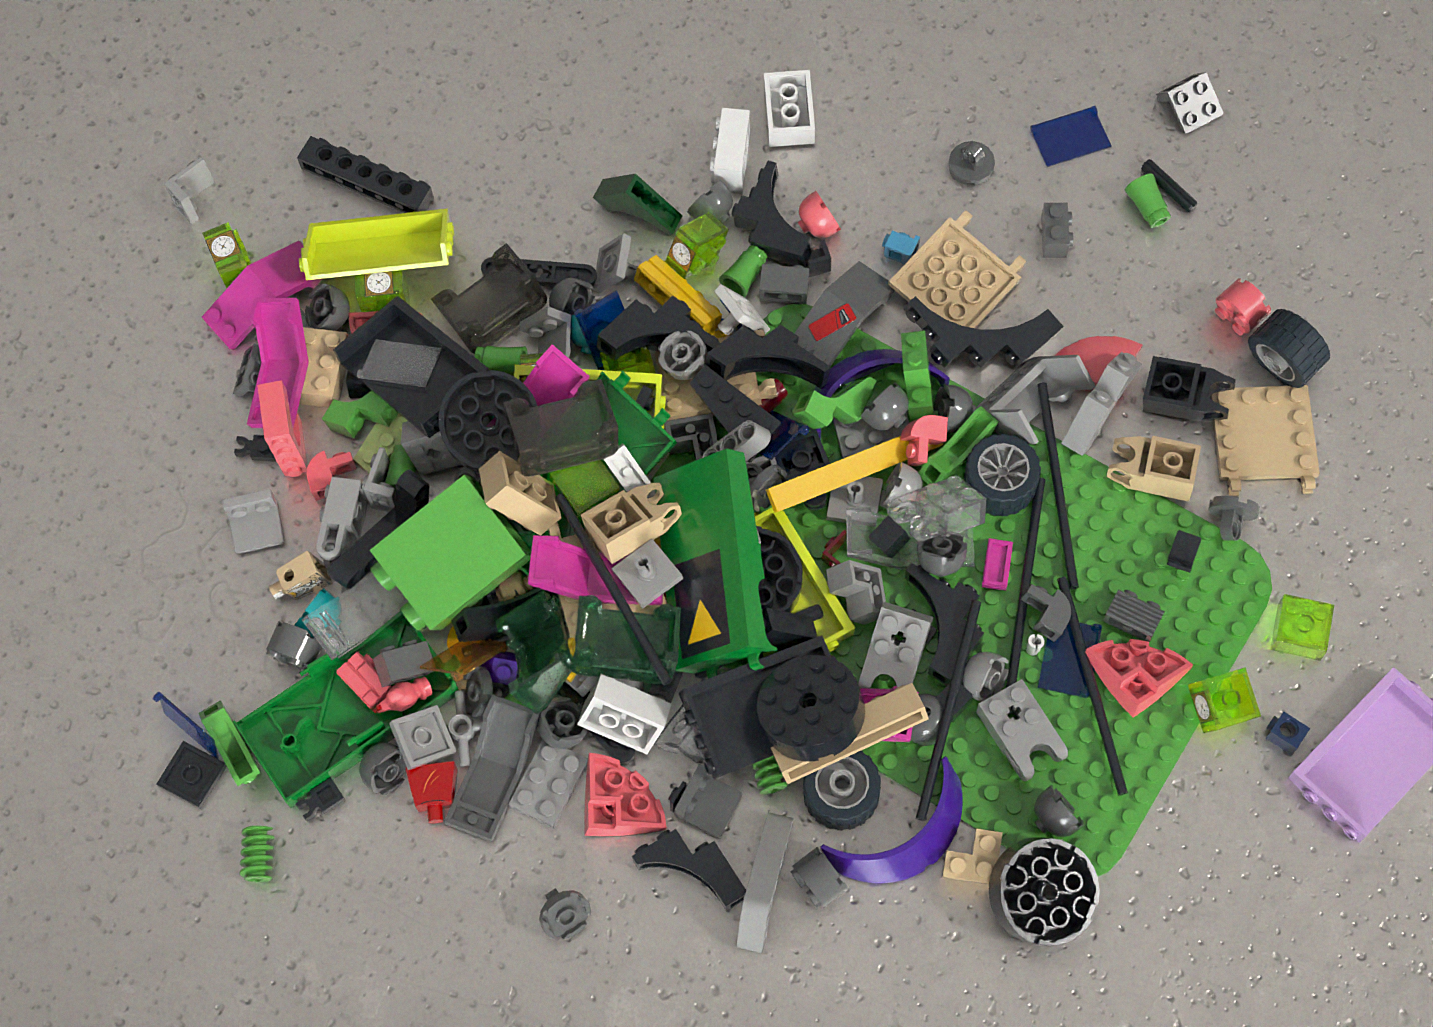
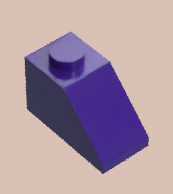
[471,645,524,686]

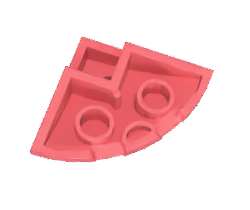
[1054,336,1143,391]
[1085,639,1193,717]
[584,753,667,836]

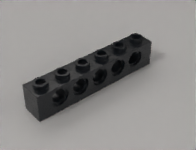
[297,136,434,213]

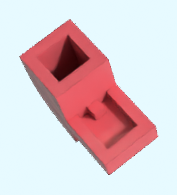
[900,415,948,467]
[307,451,357,501]

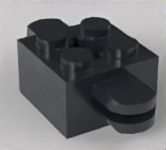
[770,419,830,511]

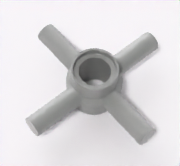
[446,690,483,766]

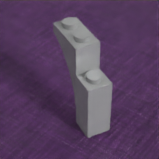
[1061,352,1142,456]

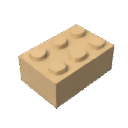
[299,327,348,408]
[479,451,561,536]

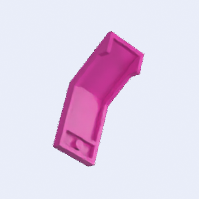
[202,240,323,350]
[247,298,309,428]
[486,344,590,441]
[528,535,663,605]

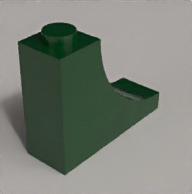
[593,173,683,235]

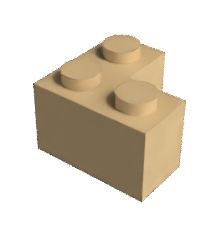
[942,828,1002,884]

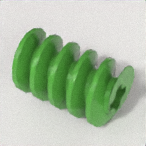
[752,756,790,795]
[239,826,274,882]

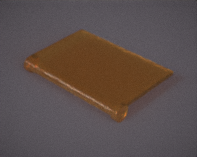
[420,640,508,682]

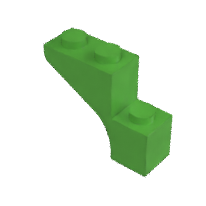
[901,331,935,422]
[792,377,876,430]
[322,391,398,439]
[918,406,999,490]
[198,700,260,786]

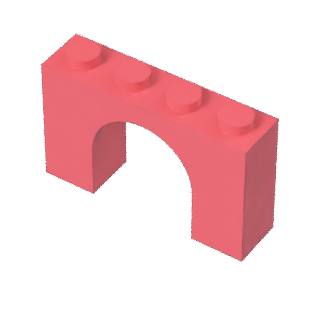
[257,380,308,477]

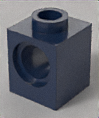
[1266,712,1310,755]

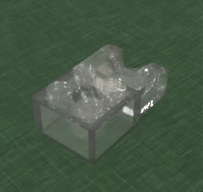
[887,475,986,541]

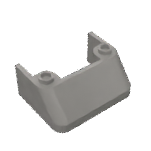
[976,355,1096,444]

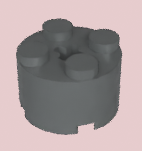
[266,621,325,670]
[790,847,849,909]

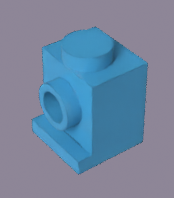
[882,230,920,265]

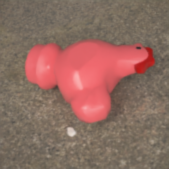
[373,677,432,713]

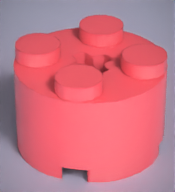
[1215,278,1271,336]

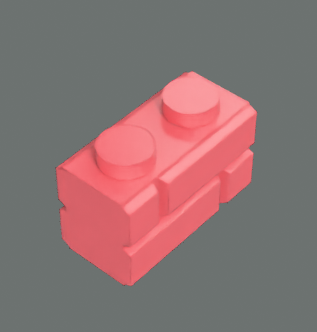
[336,652,392,711]

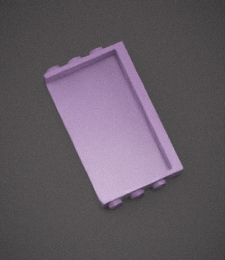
[1288,667,1433,843]

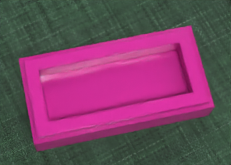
[982,538,1013,591]

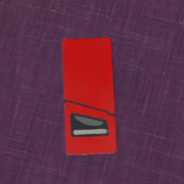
[808,303,856,341]

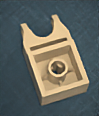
[1107,436,1201,501]
[581,483,682,564]

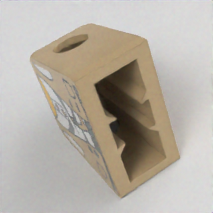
[269,551,333,600]

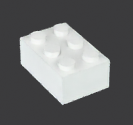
[764,70,815,147]
[710,108,750,194]
[577,674,671,754]

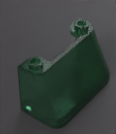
[496,590,574,714]
[570,595,681,684]

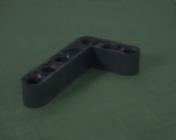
[328,469,430,590]

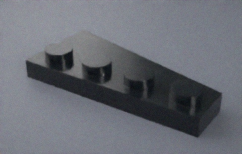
[690,365,782,462]

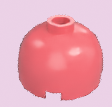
[798,191,841,239]

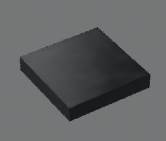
[156,741,227,809]

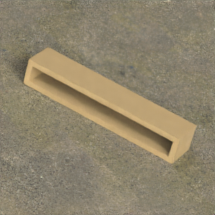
[771,683,929,784]

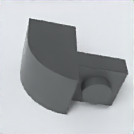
[1021,584,1071,642]

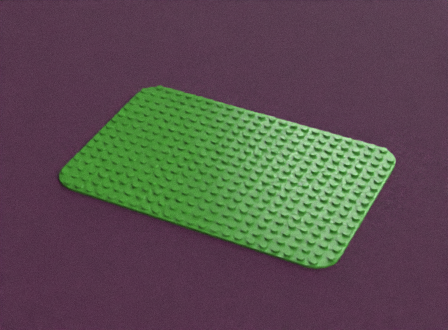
[650,304,1272,877]

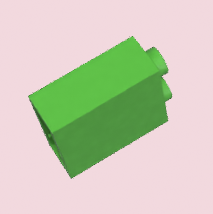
[370,475,531,631]

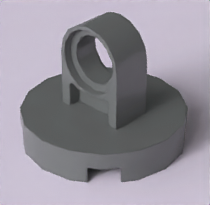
[949,141,995,185]
[746,463,787,511]
[1208,496,1260,541]
[461,666,510,717]
[539,888,591,939]

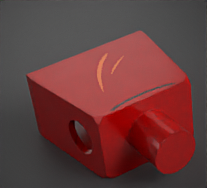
[406,761,458,824]

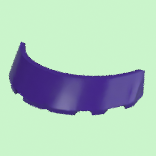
[807,349,950,440]
[820,756,963,884]

